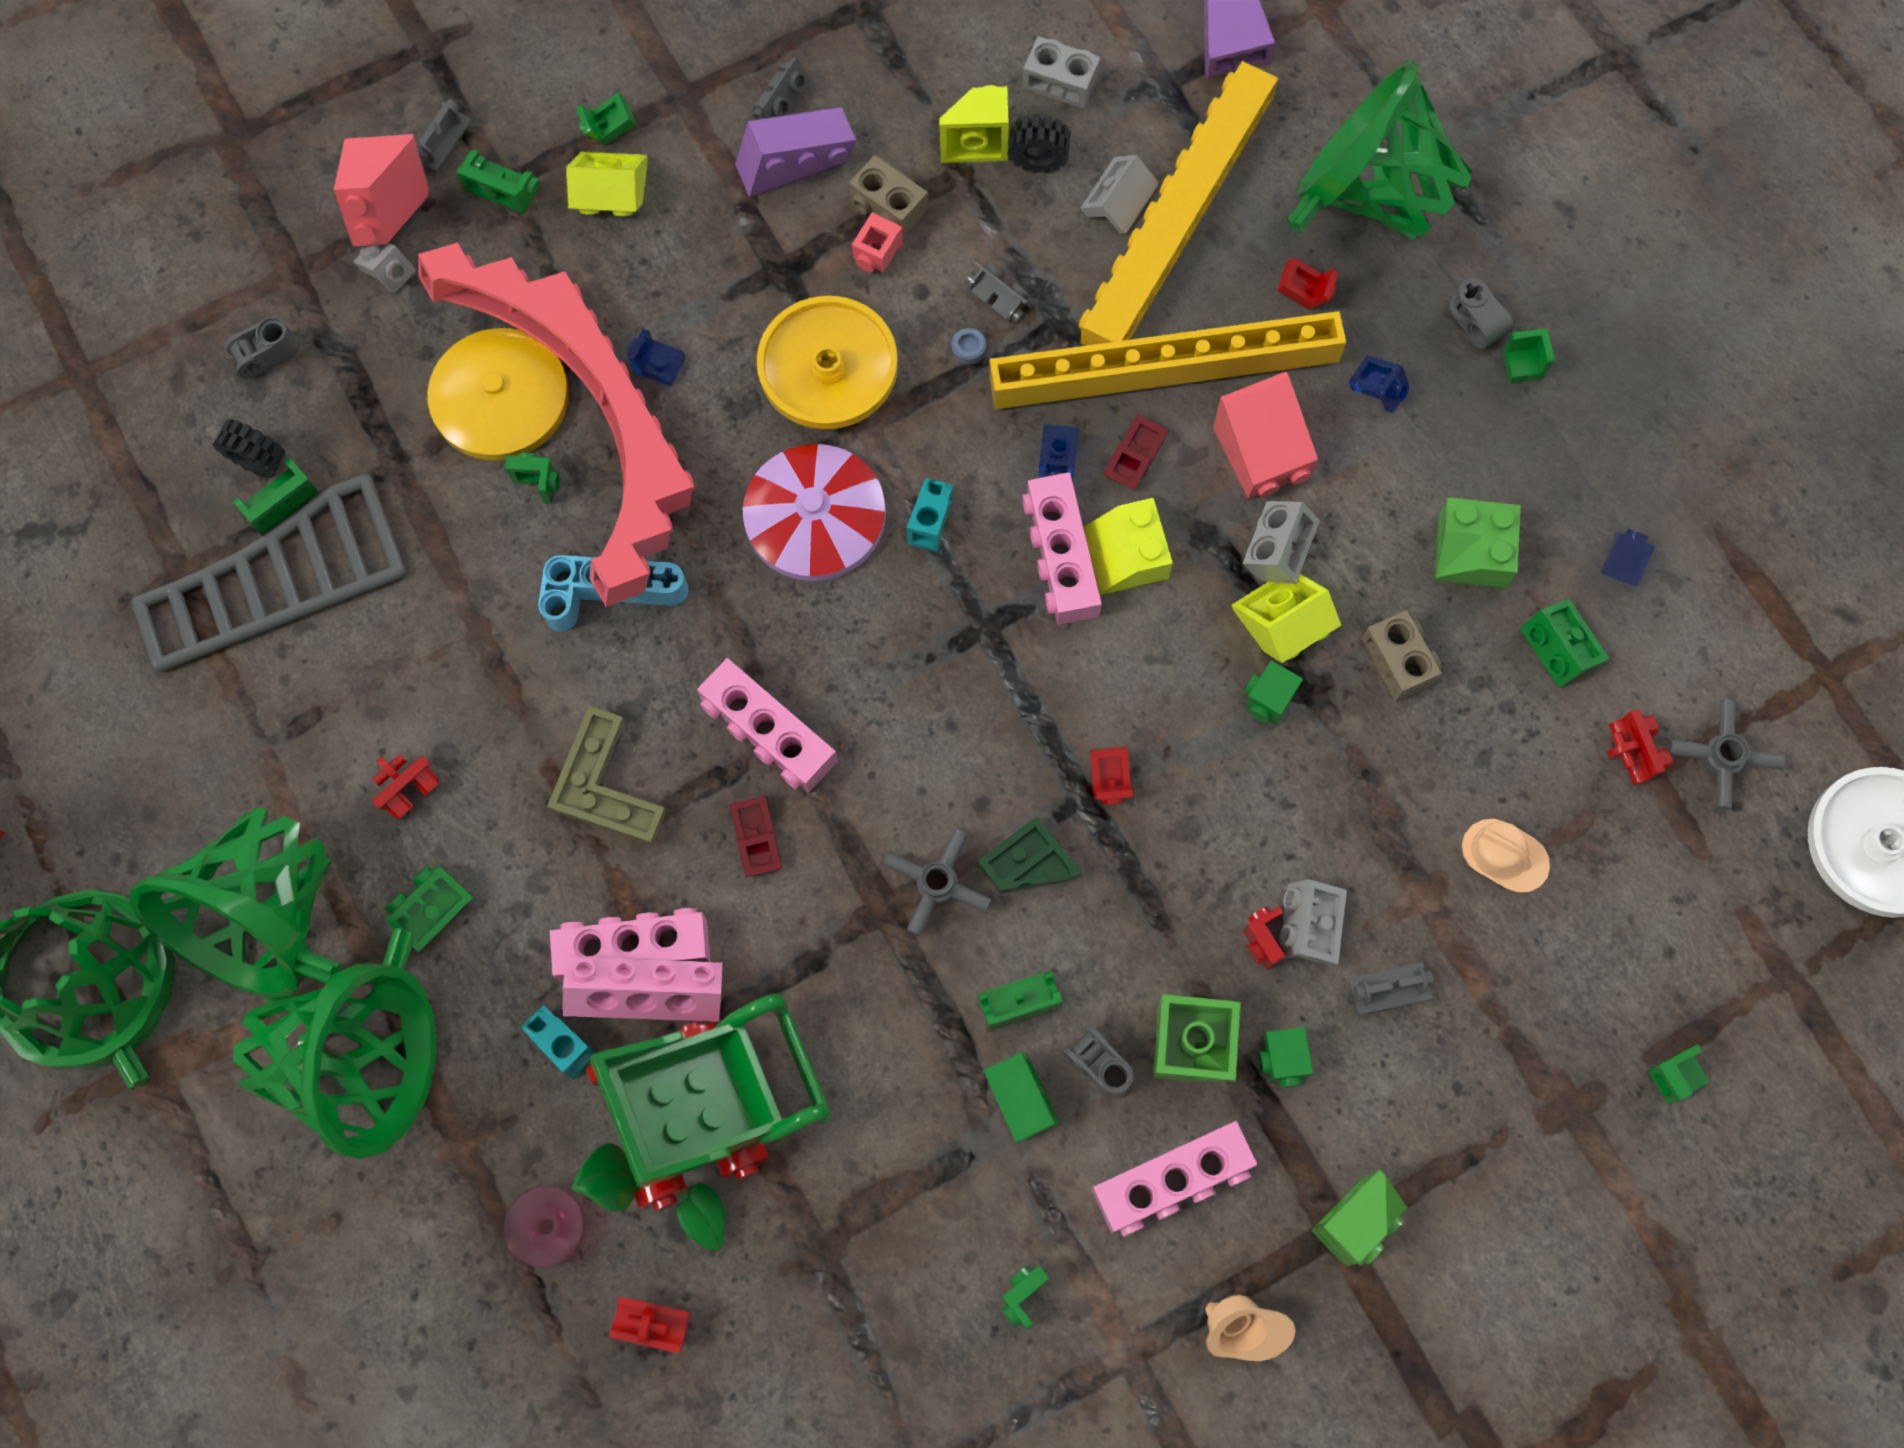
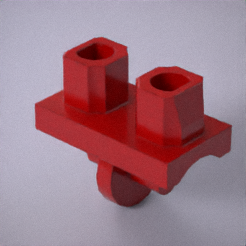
[1607,709,1673,786]
[371,754,440,820]
[609,1296,691,1353]

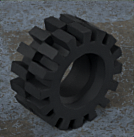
[1007,115,1071,173]
[212,419,286,478]

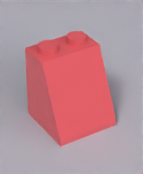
[334,134,430,247]
[1213,372,1318,500]

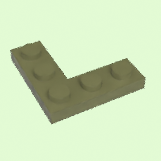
[547,706,667,845]

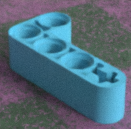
[538,555,689,632]

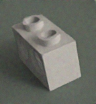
[1023,36,1101,109]
[1243,501,1320,583]

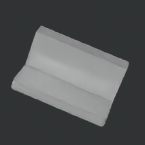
[1080,155,1158,234]

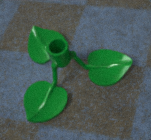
[572,1143,725,1252]

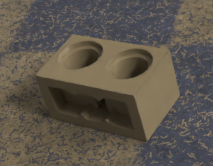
[849,155,929,238]
[1362,610,1442,702]

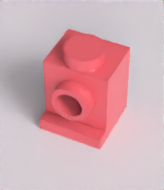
[852,212,903,273]

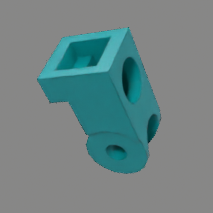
[907,478,955,552]
[521,1004,596,1080]

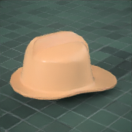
[1462,819,1550,893]
[1206,1295,1296,1361]

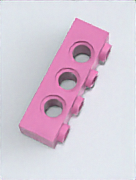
[1022,472,1102,625]
[697,658,838,793]
[550,908,711,982]
[563,957,722,1022]
[1091,1121,1258,1237]

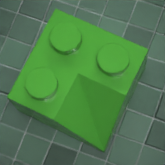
[1434,497,1521,588]
[1153,994,1241,1082]
[1311,1169,1407,1266]

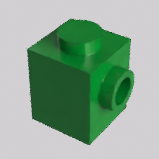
[1244,660,1303,725]
[1258,1027,1313,1088]

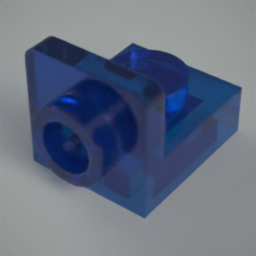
[627,329,686,387]
[1348,355,1409,413]
[1600,528,1655,587]

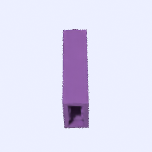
[1204,0,1275,78]

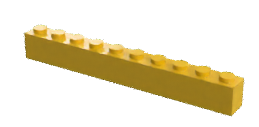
[1078,61,1278,346]
[990,311,1346,409]

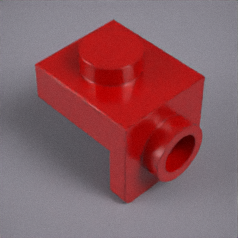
[1277,257,1338,310]
[1089,746,1133,805]
[1243,906,1285,970]

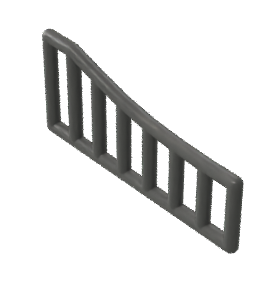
[131,473,406,672]

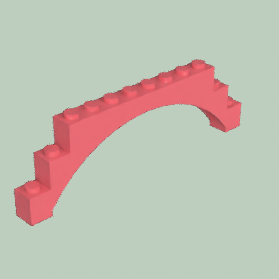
[418,243,695,607]

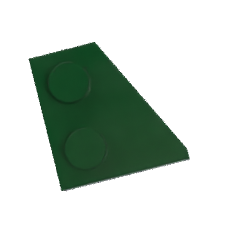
[977,817,1082,894]

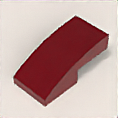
[1103,414,1169,491]
[729,795,782,877]

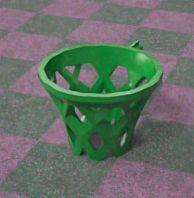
[1286,60,1473,241]
[130,808,342,998]
[0,890,175,1090]
[233,928,437,1159]

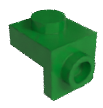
[576,92,636,146]
[505,453,560,504]
[1001,1265,1049,1330]

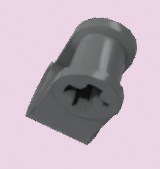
[1449,278,1514,349]
[224,317,299,379]
[1062,1025,1133,1099]

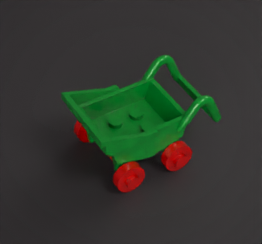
[586,994,832,1212]

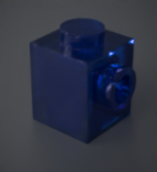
[1038,424,1079,481]

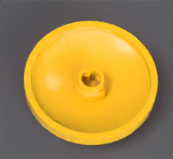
[757,296,898,429]
[427,328,569,461]

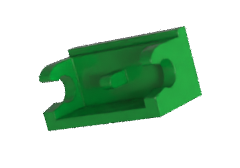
[456,149,540,214]
[233,458,319,536]
[977,971,1063,1031]
[983,1052,1060,1143]

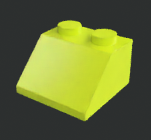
[939,85,1009,163]
[566,152,648,216]
[1083,498,1173,595]
[1231,574,1341,663]

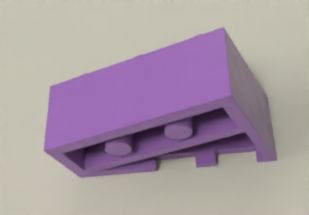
[735,107,856,197]

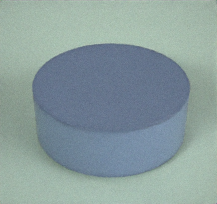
[951,328,986,365]

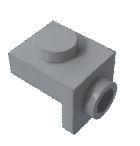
[353,243,416,293]

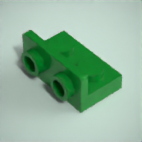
[1520,599,1610,687]
[383,863,473,953]

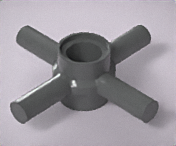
[1667,699,1786,810]
[883,829,992,937]

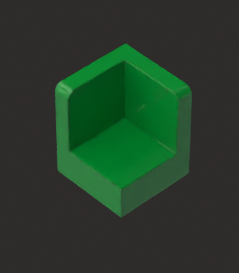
[1502,328,1554,384]
[1647,1044,1708,1105]

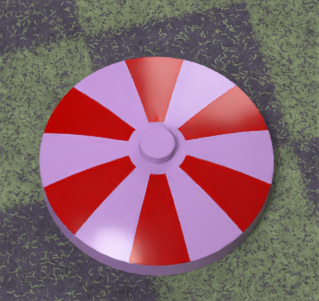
[743,444,886,581]

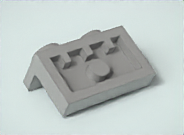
[1279,879,1347,965]

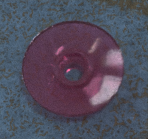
[504,1186,584,1267]

